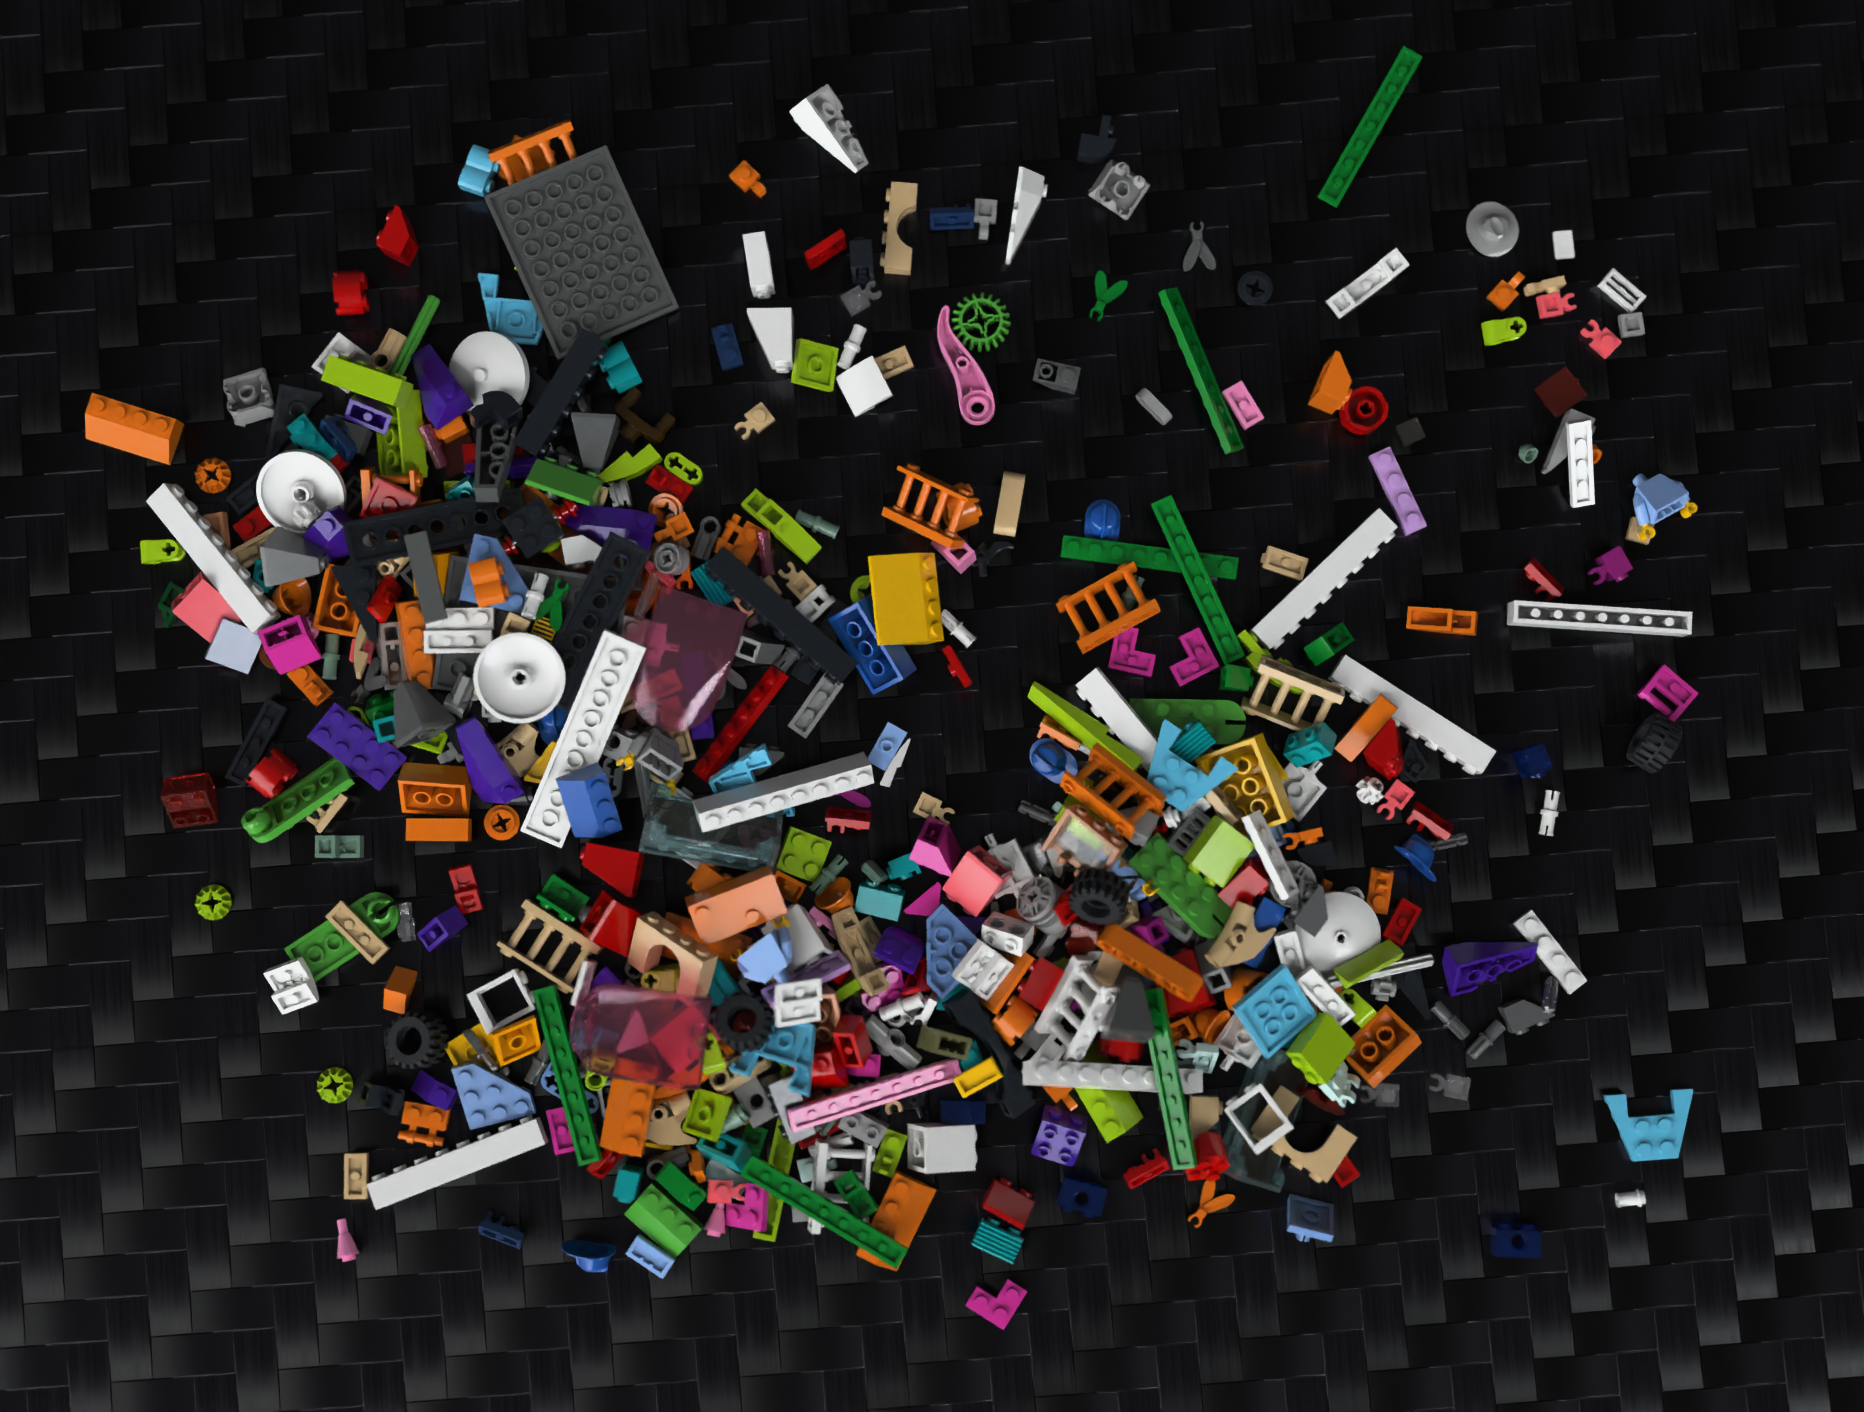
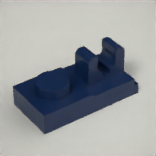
[929,203,974,230]
[711,323,744,371]
[318,416,357,463]
[478,1211,524,1249]

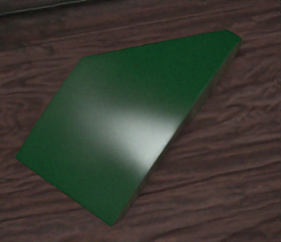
[158,582,185,628]

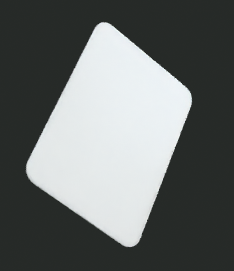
[1553,230,1575,259]

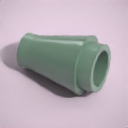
[721,1103,751,1134]

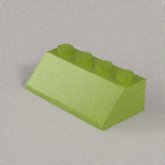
[376,389,428,478]
[1063,1040,1144,1143]

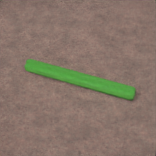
[388,295,440,377]

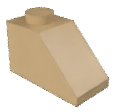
[1189,1095,1223,1140]

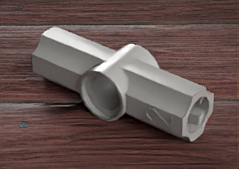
[864,1013,922,1071]

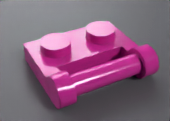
[1637,664,1699,722]

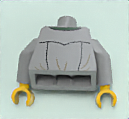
[616,726,684,796]

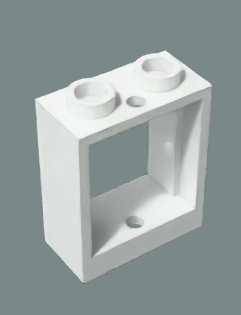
[743,231,775,299]
[467,968,537,1035]
[1224,1082,1294,1155]

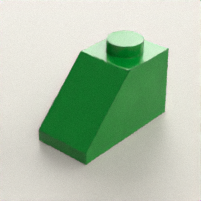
[1303,622,1354,666]
[1219,664,1254,692]
[654,1160,708,1211]

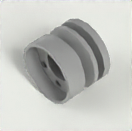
[1266,861,1316,908]
[1016,876,1073,935]

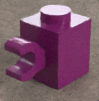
[1588,546,1633,585]
[1128,916,1169,954]

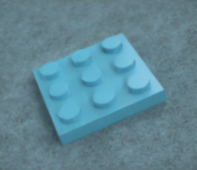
[1232,964,1317,1059]

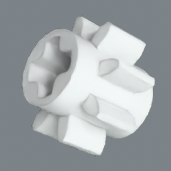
[292,502,321,530]
[1356,776,1384,805]

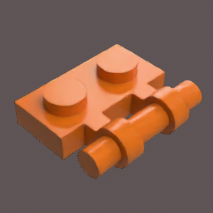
[712,513,767,566]
[398,1100,451,1147]

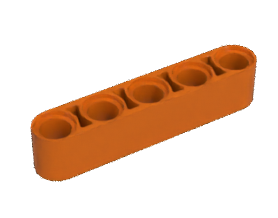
[1096,923,1204,1002]

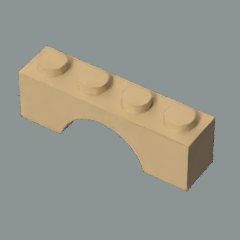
[880,181,918,275]

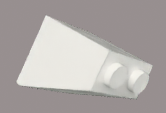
[747,308,794,373]
[761,904,835,975]
[907,1123,977,1174]

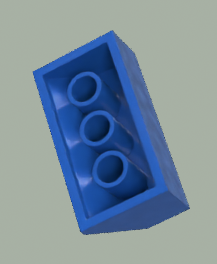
[828,593,917,695]

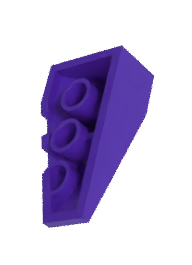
[411,343,474,431]
[565,504,657,561]
[302,505,353,564]
[456,716,524,804]
[1442,942,1538,997]

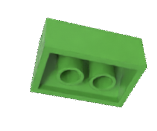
[525,456,604,506]
[624,1180,704,1258]

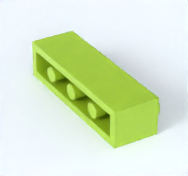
[321,354,414,410]

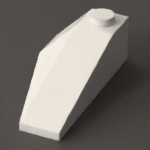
[789,84,868,173]
[1005,166,1048,265]

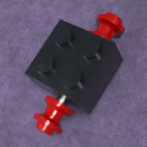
[501,497,579,561]

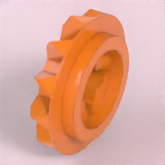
[195,458,231,493]
[649,493,683,528]
[484,805,520,840]

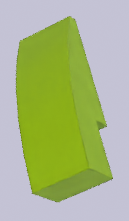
[599,443,663,486]

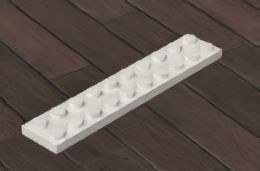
[520,629,647,848]

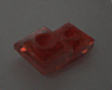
[1296,1085,1345,1115]

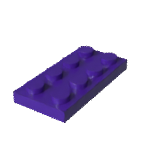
[307,701,408,791]

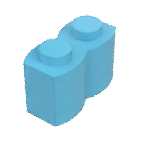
[458,144,501,197]

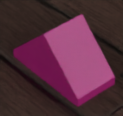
[904,882,941,916]

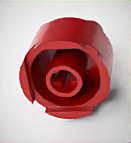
[332,270,370,316]
[1339,386,1388,435]
[246,747,299,799]
[1097,1032,1145,1064]
[1185,1132,1230,1182]

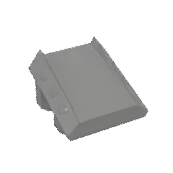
[1088,159,1150,220]
[223,368,275,427]

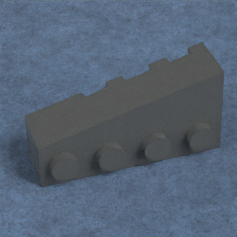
[474,419,524,502]

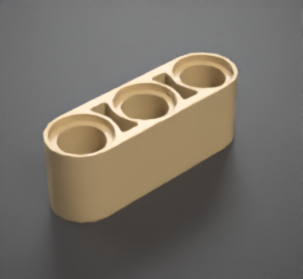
[993,471,1026,537]
[709,1053,773,1094]

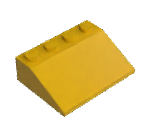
[868,553,944,645]
[1195,733,1295,836]

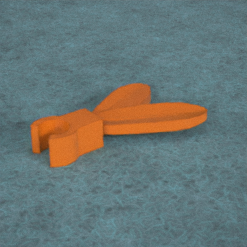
[1187,1179,1235,1228]

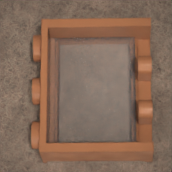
[1041,803,1129,877]

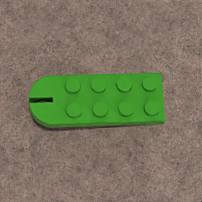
[1130,698,1246,745]
[241,757,355,843]
[1127,832,1232,939]
[284,892,400,982]

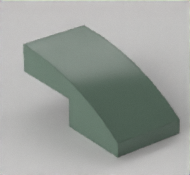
[315,835,364,858]
[862,860,889,886]

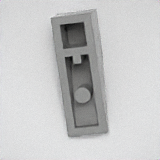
[1541,409,1596,474]
[375,620,407,690]

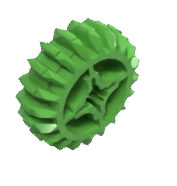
[951,292,1011,352]

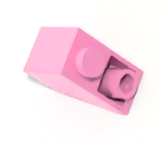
[931,528,977,574]

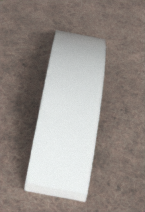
[1326,248,1410,319]

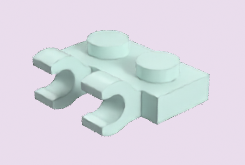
[1176,1039,1219,1074]
[1319,1061,1360,1107]

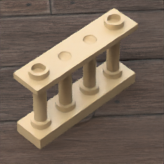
[1240,655,1345,731]
[497,899,604,994]

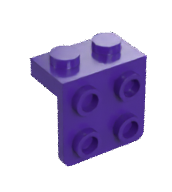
[1031,1104,1088,1166]

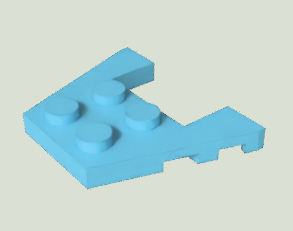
[478,273,544,345]
[1147,719,1239,812]
[709,744,795,817]
[729,1013,816,1097]
[1603,1088,1693,1162]

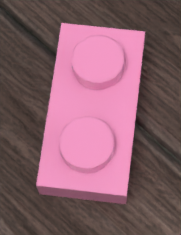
[1222,380,1264,430]
[809,906,838,941]

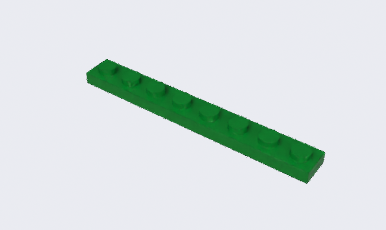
[1318,46,1422,208]
[1158,287,1244,454]
[1150,495,1245,665]
[1060,535,1239,580]
[533,985,603,1166]
[1144,987,1198,1170]
[740,1154,908,1269]

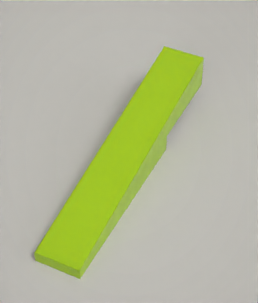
[1027,681,1143,772]
[753,1118,796,1242]

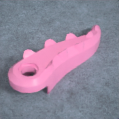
[937,306,995,425]

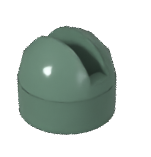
[1518,444,1538,463]

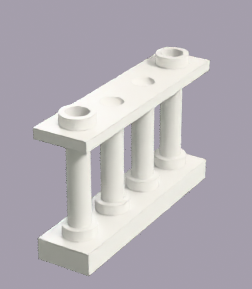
[1034,955,1120,1062]
[808,1139,875,1234]

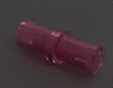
[418,423,449,469]
[756,530,775,576]

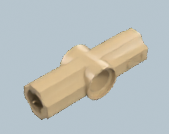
[369,328,407,375]

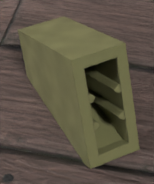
[916,1025,972,1061]

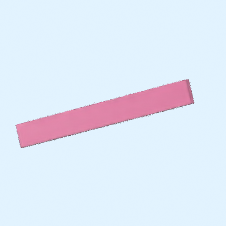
[786,1057,962,1132]

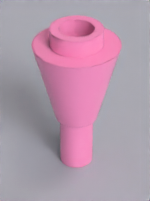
[704,1203,725,1237]
[337,1218,360,1262]

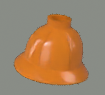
[271,578,312,616]
[815,877,855,915]
[1188,1007,1231,1045]

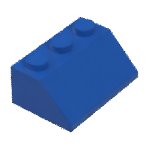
[556,762,623,838]
[1242,894,1286,969]

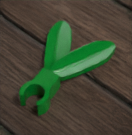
[1089,270,1128,322]
[529,579,570,632]

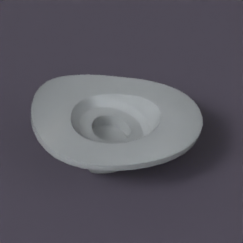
[1466,202,1519,257]

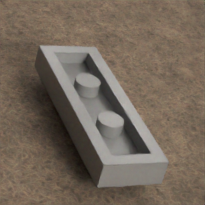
[788,674,844,739]

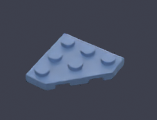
[459,534,529,614]
[926,904,978,1000]
[451,1061,536,1130]

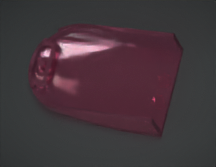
[630,586,748,732]
[570,984,712,1090]

